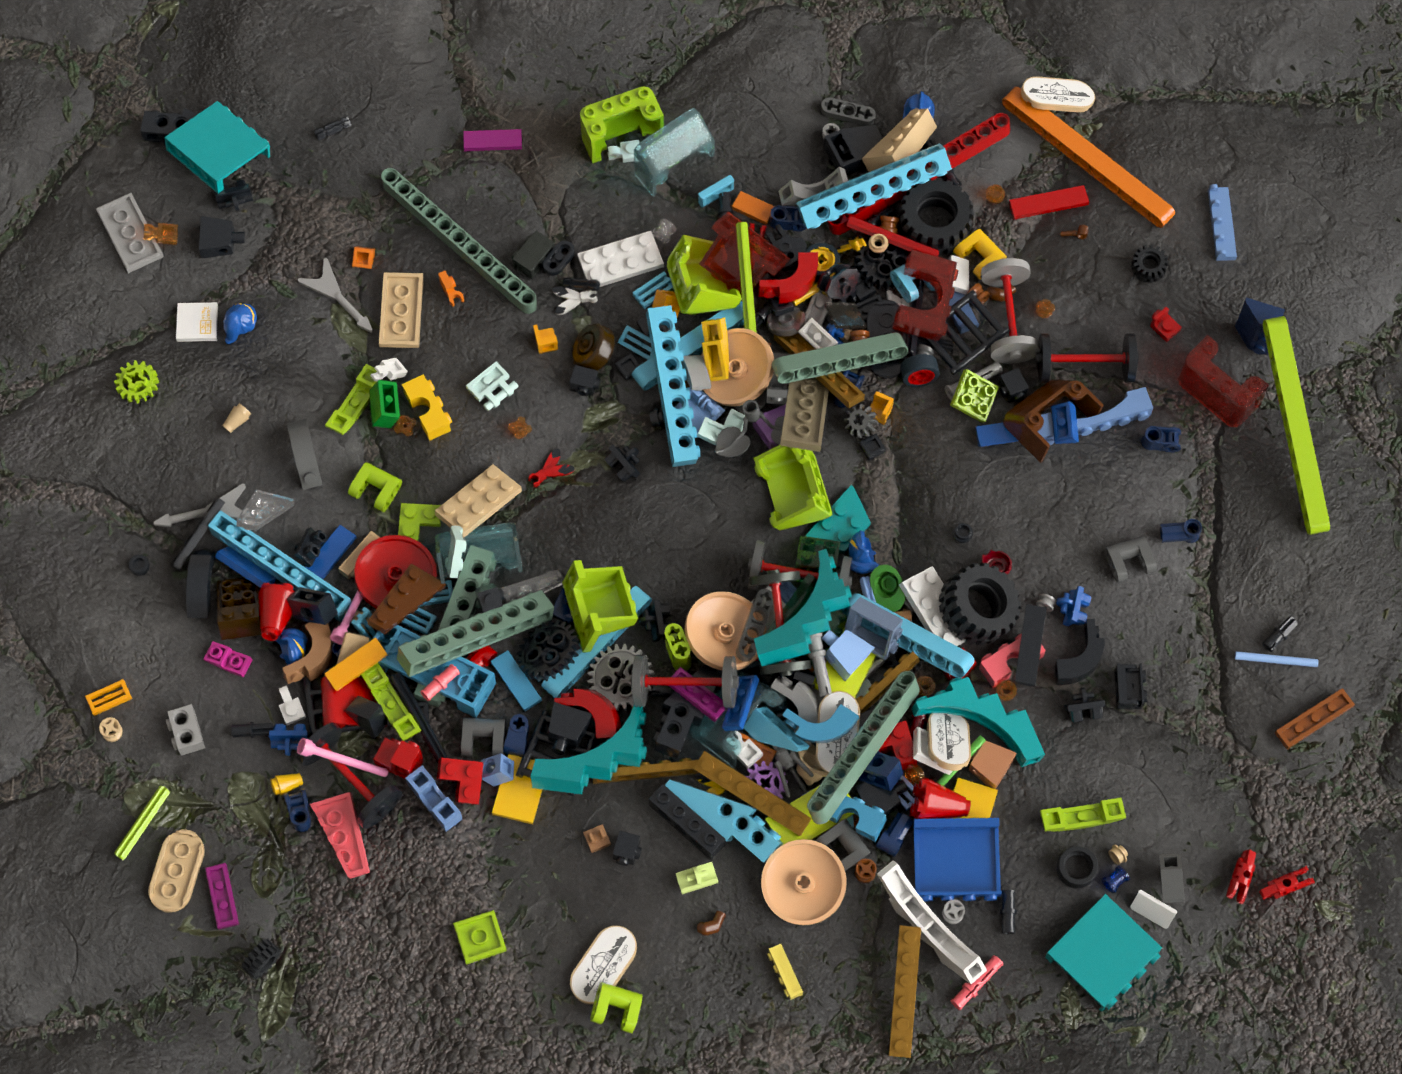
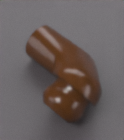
[986,284,1016,302]
[697,911,726,936]

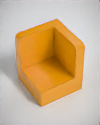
[652,289,680,318]
[533,325,558,354]
[870,391,894,425]

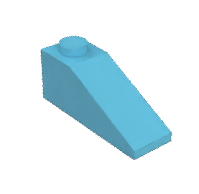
[744,706,810,752]

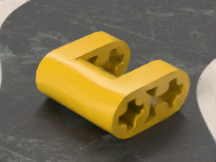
[953,229,1007,280]

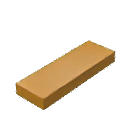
[324,637,388,691]

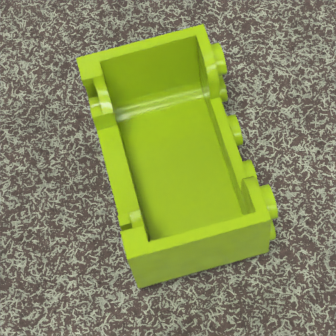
[580,86,664,163]

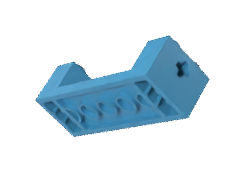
[373,625,496,718]

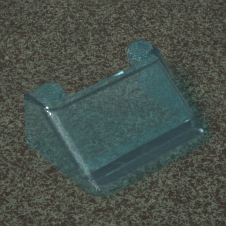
[690,673,787,768]

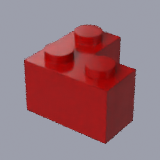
[878,721,918,770]
[373,738,424,780]
[436,758,484,805]

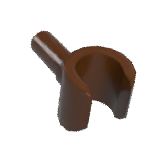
[1061,225,1089,240]

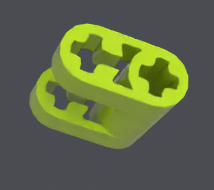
[348,462,402,512]
[665,623,691,671]
[590,982,643,1034]

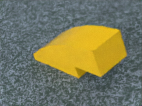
[701,317,729,382]

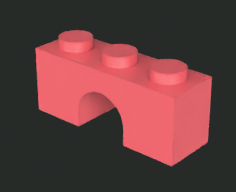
[979,633,1046,688]

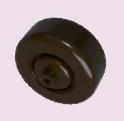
[572,323,615,371]

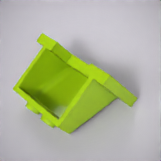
[562,560,638,653]

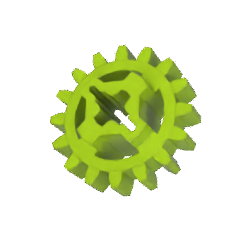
[114,360,159,404]

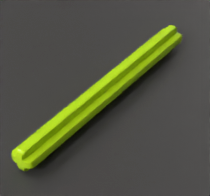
[736,222,757,333]

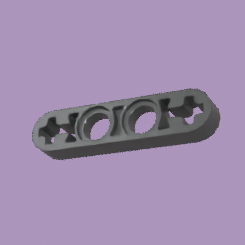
[736,589,773,662]

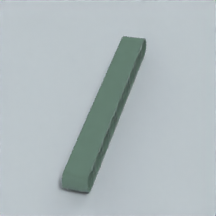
[807,671,920,825]

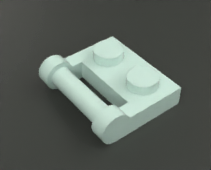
[445,525,466,578]

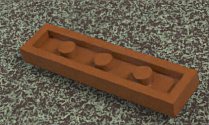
[1275,688,1355,750]

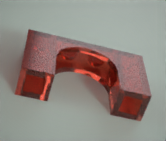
[892,250,959,341]

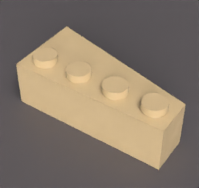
[862,108,937,172]

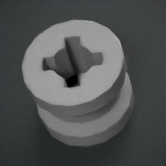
[942,900,965,924]

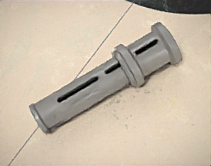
[945,361,1003,401]
[808,633,832,697]

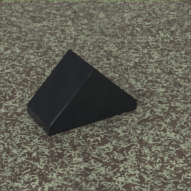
[344,696,388,739]

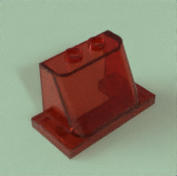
[699,212,790,296]

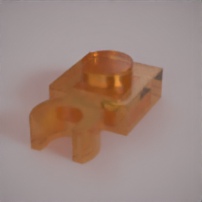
[143,223,178,245]

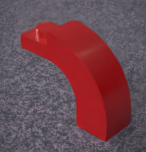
[759,252,818,304]
[554,688,622,738]

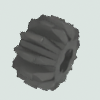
[844,404,878,438]

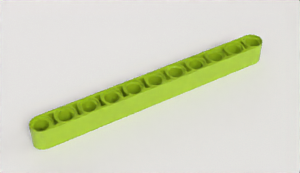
[1263,316,1330,535]

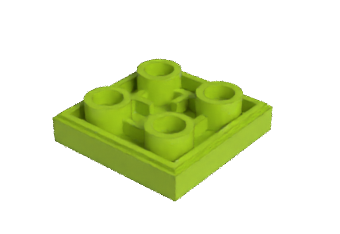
[950,369,999,423]

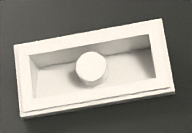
[798,317,838,349]
[1130,890,1177,929]

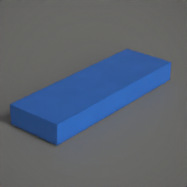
[305,525,357,579]
[215,546,276,588]
[722,675,759,731]

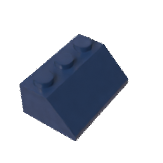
[1235,297,1285,355]

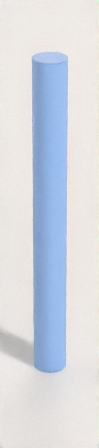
[1235,651,1318,667]

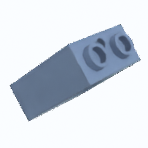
[844,597,903,660]

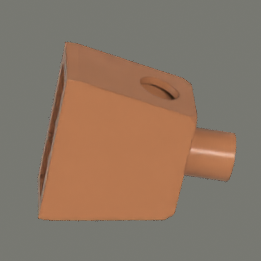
[969,741,1017,789]

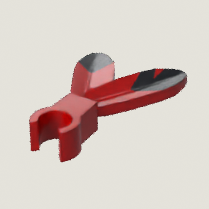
[528,449,575,487]

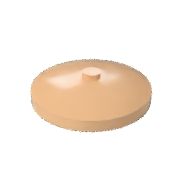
[701,328,774,406]
[685,592,767,670]
[761,839,847,925]

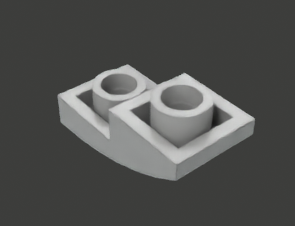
[681,355,711,391]

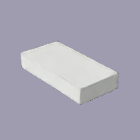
[948,255,969,295]

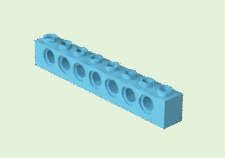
[796,143,952,229]
[646,305,700,467]
[208,510,351,622]

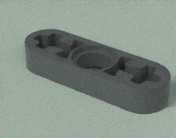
[821,97,876,126]

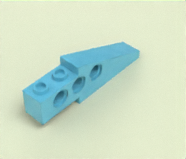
[665,780,783,863]

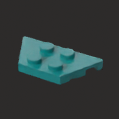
[801,485,871,554]

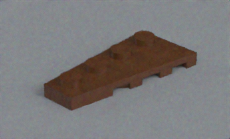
[367,564,446,634]

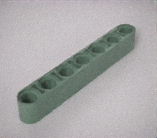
[771,333,908,384]

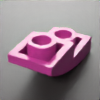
[203,641,253,678]

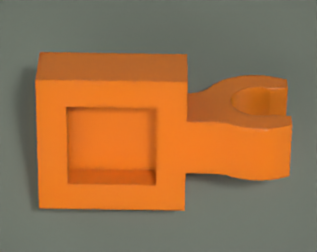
[438,271,464,307]

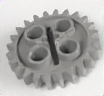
[587,644,655,711]

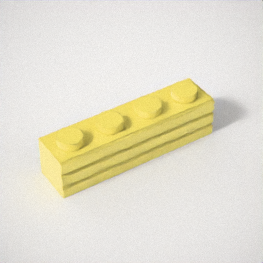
[767,944,803,1000]

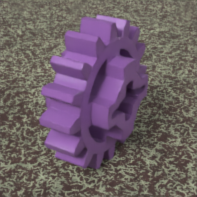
[746,761,788,799]

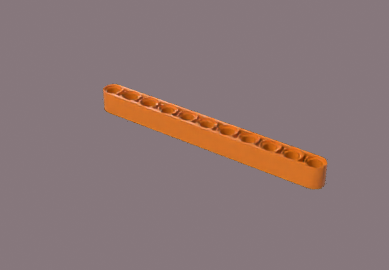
[1002,87,1175,228]

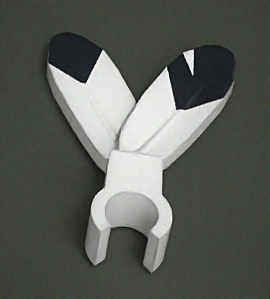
[552,286,598,315]

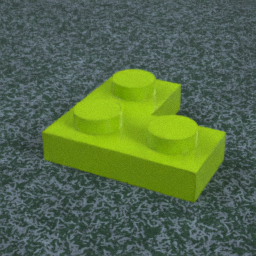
[398,503,441,542]

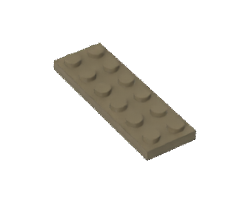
[780,377,829,452]

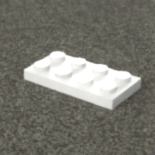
[577,231,664,287]
[899,566,966,646]

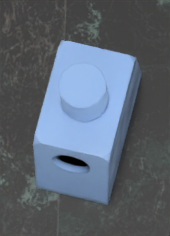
[822,630,875,681]

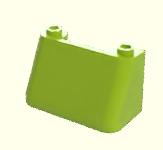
[667,235,742,315]
[754,445,832,530]

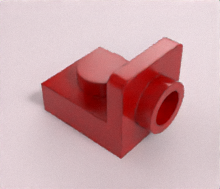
[1150,307,1182,342]

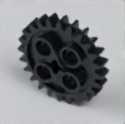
[854,236,916,291]
[517,620,581,682]

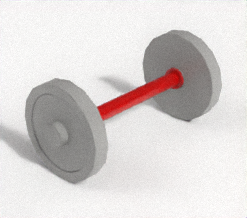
[981,258,1040,364]

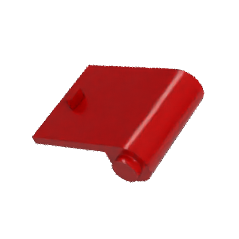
[321,675,386,728]

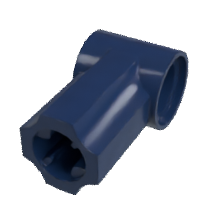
[1160,519,1202,543]
[876,813,914,857]

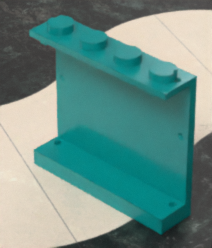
[165,101,270,193]
[1045,894,1162,1012]

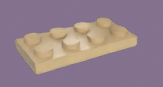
[379,273,424,348]
[435,464,522,538]

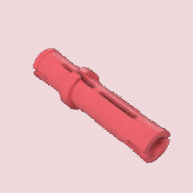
[950,955,1004,1010]

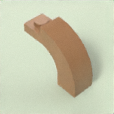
[282,622,333,684]

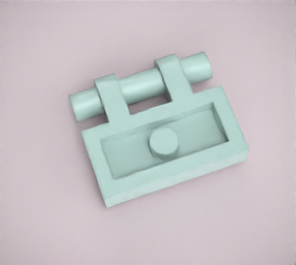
[466,362,519,411]

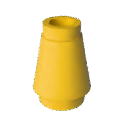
[270,773,303,796]

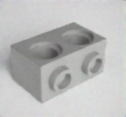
[166,704,205,756]

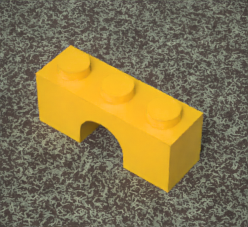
[402,374,452,441]

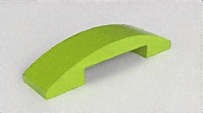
[325,364,377,435]
[361,663,421,741]
[1040,798,1126,831]

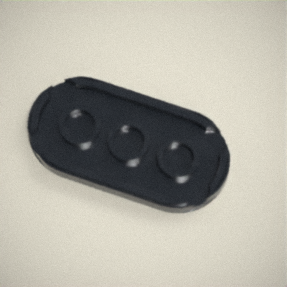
[867,300,908,379]

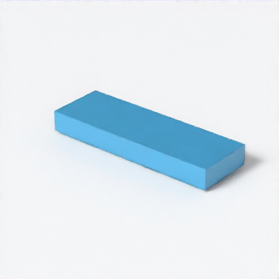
[491,650,542,712]

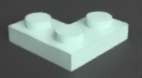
[697,409,745,445]

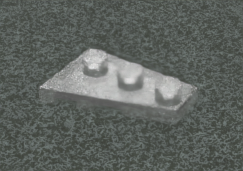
[236,490,295,531]
[501,570,563,604]

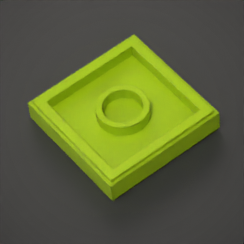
[453,910,507,965]

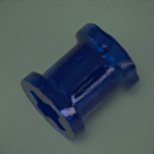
[1102,865,1130,893]

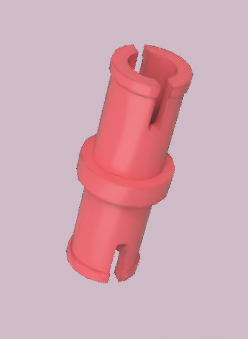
[420,664,460,701]

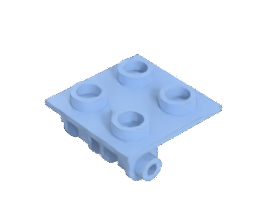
[674,387,725,438]

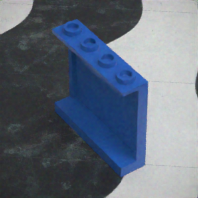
[913,818,1002,902]

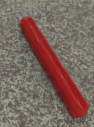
[846,216,939,261]

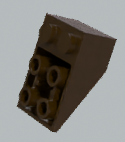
[217,578,262,640]

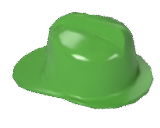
[870,564,905,612]

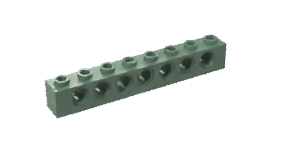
[414,545,497,707]
[397,590,554,677]

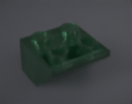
[795,536,840,584]

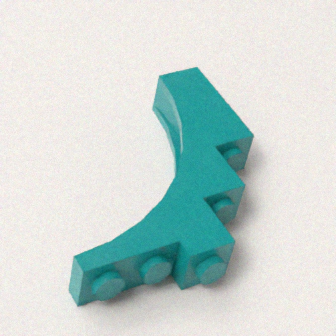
[754,549,852,667]
[911,677,1045,767]
[531,705,647,794]

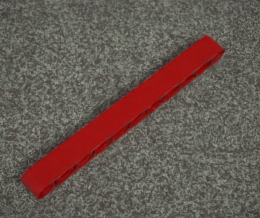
[828,113,1010,235]

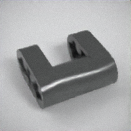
[1104,536,1157,583]
[461,718,506,757]
[815,818,871,872]

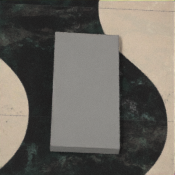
[96,193,164,273]

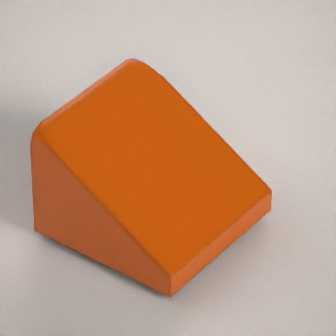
[352,246,375,269]

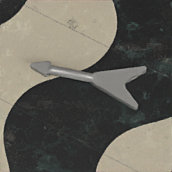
[298,258,373,333]
[154,484,253,527]

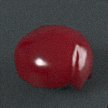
[981,550,1012,575]

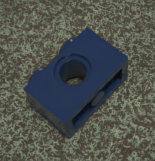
[858,751,903,791]

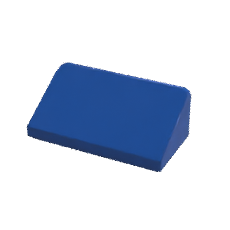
[1051,401,1079,444]
[975,422,1018,447]

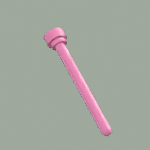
[330,590,363,645]
[297,738,389,777]

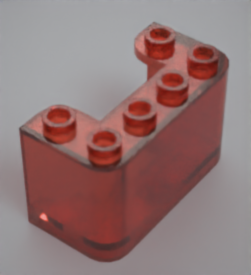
[1178,335,1269,427]

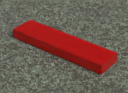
[1009,185,1089,220]

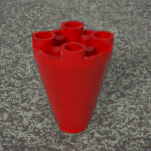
[258,583,295,641]
[910,778,971,819]

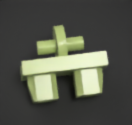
[676,862,718,894]

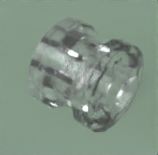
[652,219,677,243]

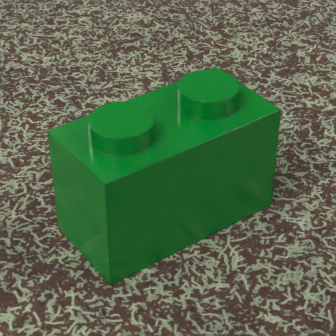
[369,380,400,428]

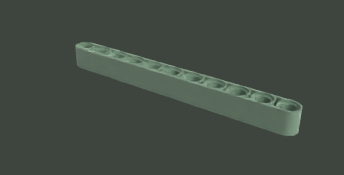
[381,168,537,314]

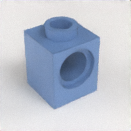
[481,753,514,787]

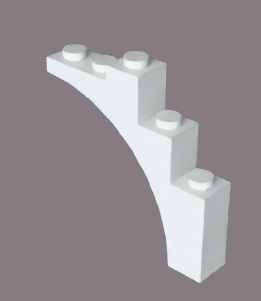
[877,860,987,984]

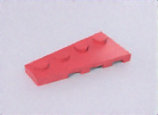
[310,792,370,879]

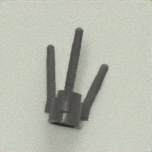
[774,749,814,797]

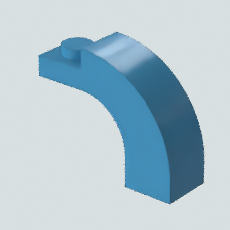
[783,704,859,743]

